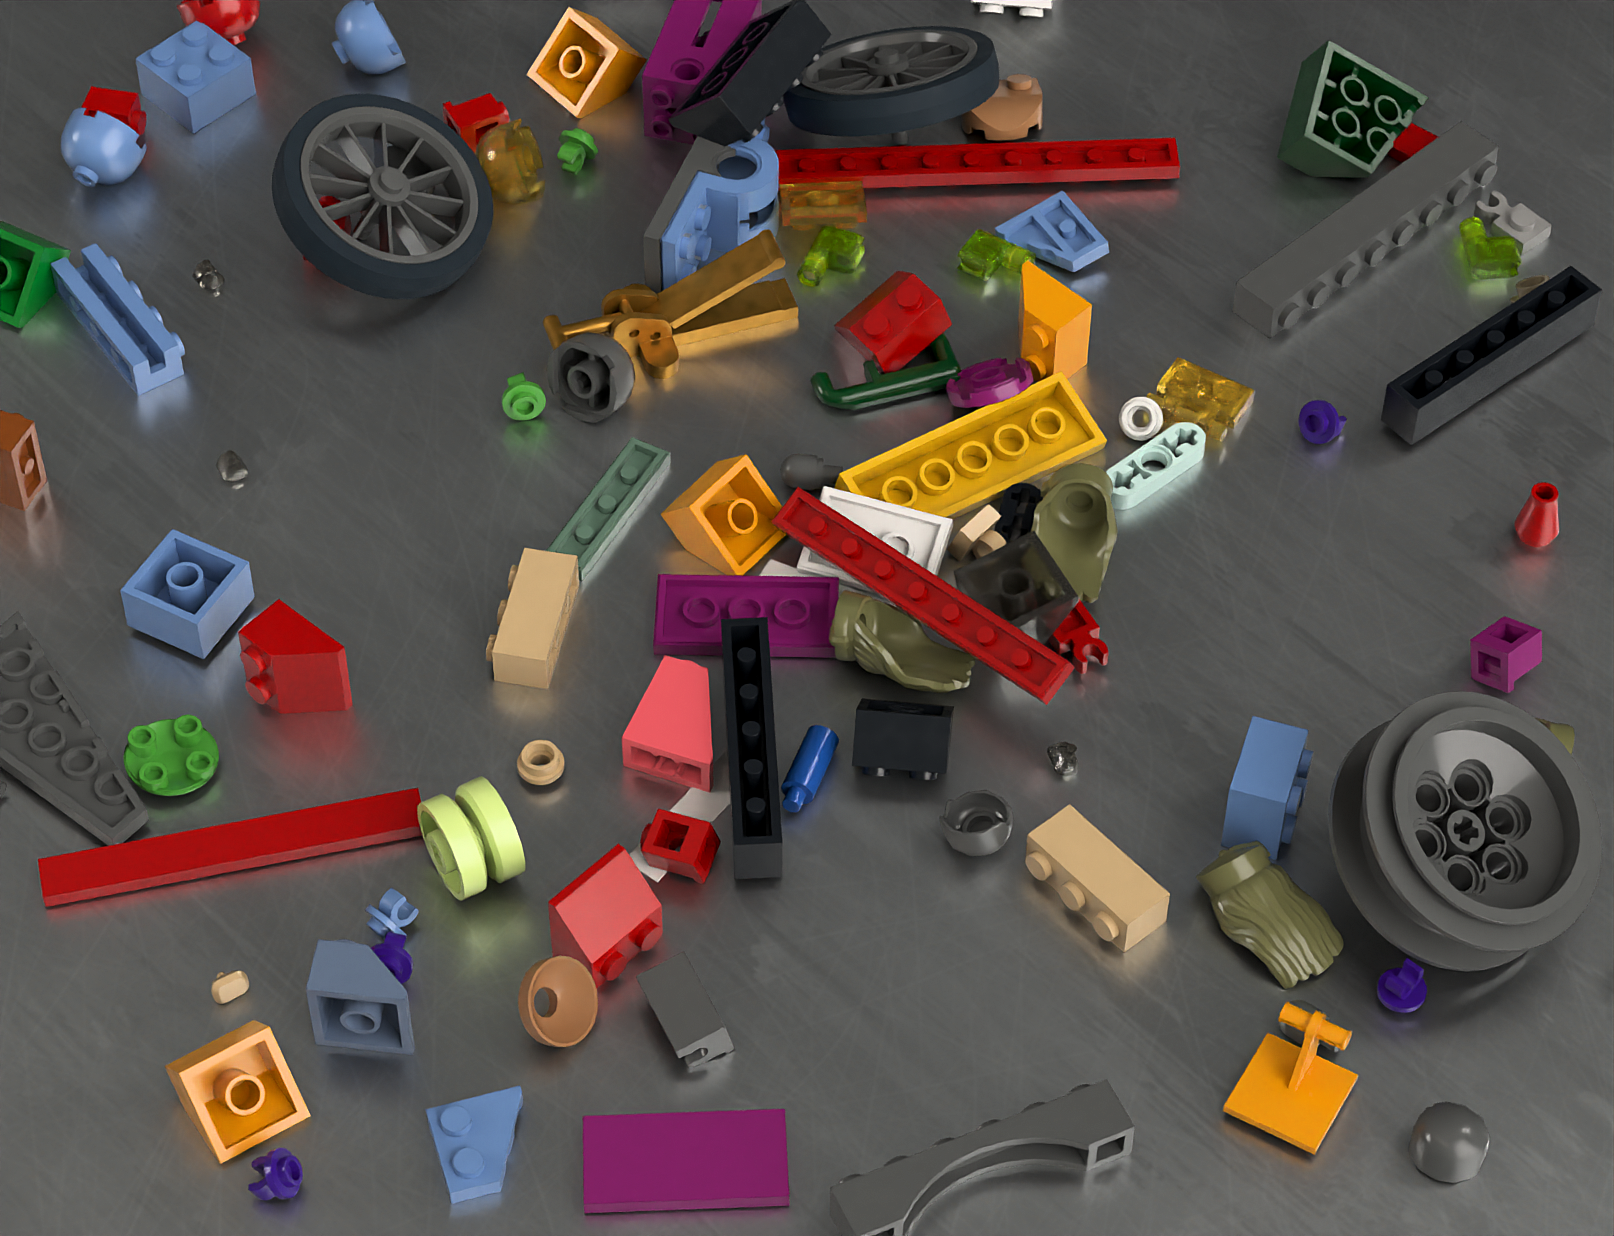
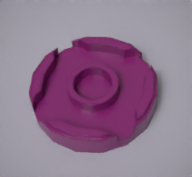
[946,357,1033,408]

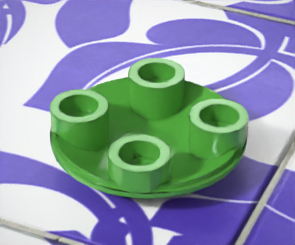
[124,715,219,796]

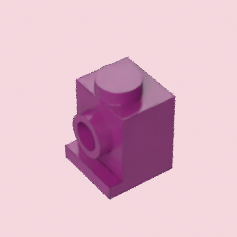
[1470,616,1542,693]

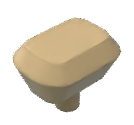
[212,970,249,1004]

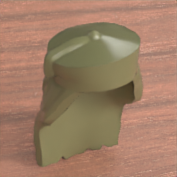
[1022,463,1118,603]
[829,590,975,693]
[1196,841,1344,990]

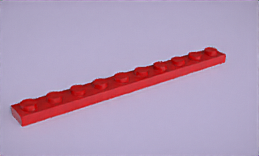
[775,138,1180,191]

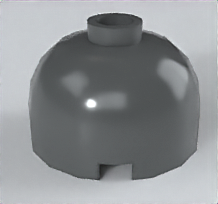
[546,332,635,423]

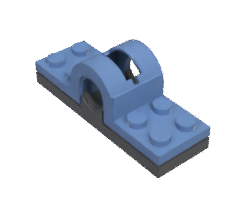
[643,117,779,294]

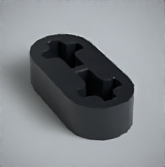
[994,483,1043,560]

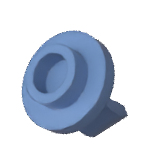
[365,888,419,940]

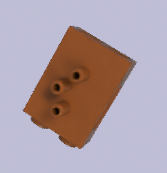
[0,410,47,511]

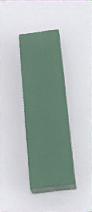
[546,437,671,581]

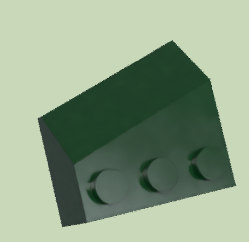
[1277,40,1429,178]

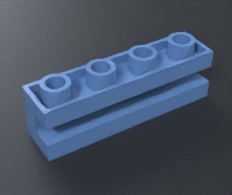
[51,243,185,396]

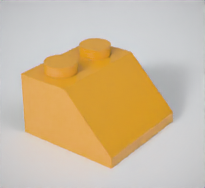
[526,7,647,119]
[1018,260,1092,382]
[661,454,786,576]
[164,1020,311,1163]

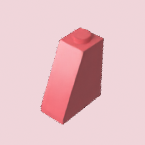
[621,655,713,793]

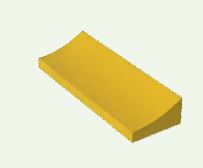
[834,371,1107,520]

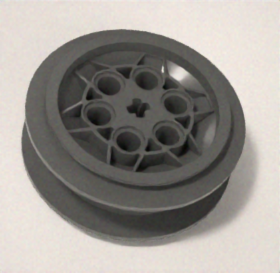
[1328,691,1602,971]

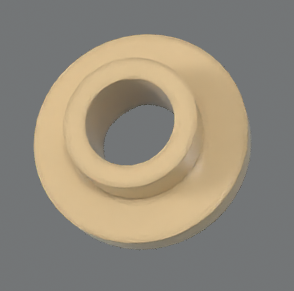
[517,740,564,785]

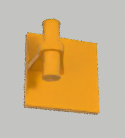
[1223,1001,1358,1154]

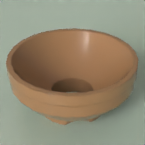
[518,956,598,1047]

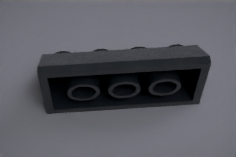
[668,0,832,146]

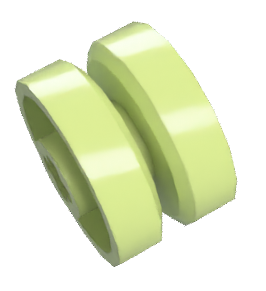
[417,776,525,901]

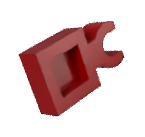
[1036,596,1108,674]

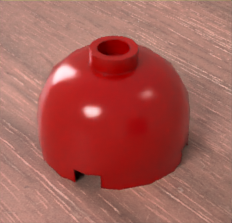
[176,0,260,45]

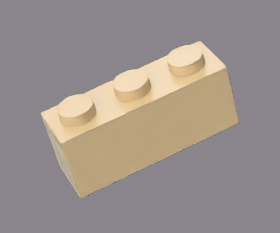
[486,548,579,689]
[1025,804,1170,953]

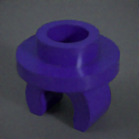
[1298,400,1347,444]
[371,931,414,984]
[1377,958,1427,1013]
[248,1147,303,1200]

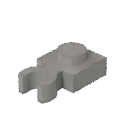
[1474,191,1552,256]

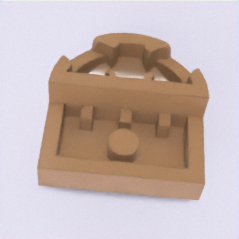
[961,74,1043,141]

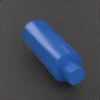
[781,725,839,813]

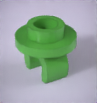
[557,128,598,175]
[502,372,546,421]

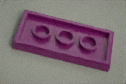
[653,574,839,658]
[583,1109,789,1213]

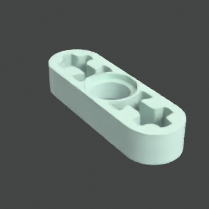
[1106,422,1206,510]

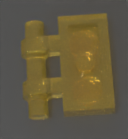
[1146,357,1255,442]

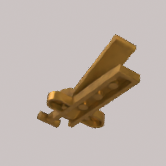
[542,229,798,379]

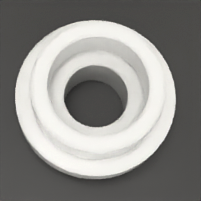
[1119,397,1163,441]

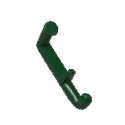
[810,333,961,410]

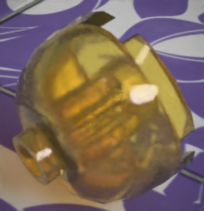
[475,119,545,205]

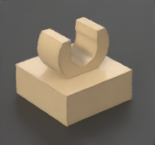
[947,504,1006,566]

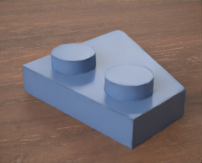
[995,190,1109,272]
[426,1085,523,1204]

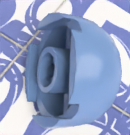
[332,0,406,75]
[61,108,147,187]

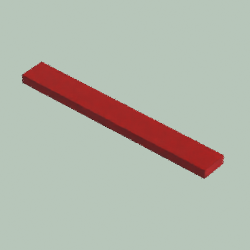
[771,487,1075,705]
[38,788,422,907]

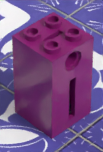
[642,0,762,145]

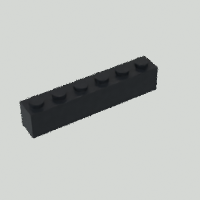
[1381,266,1602,445]
[721,617,782,879]

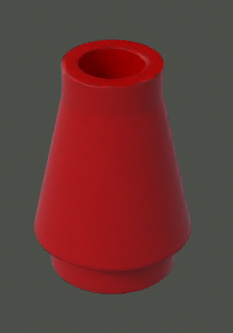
[1515,482,1559,547]

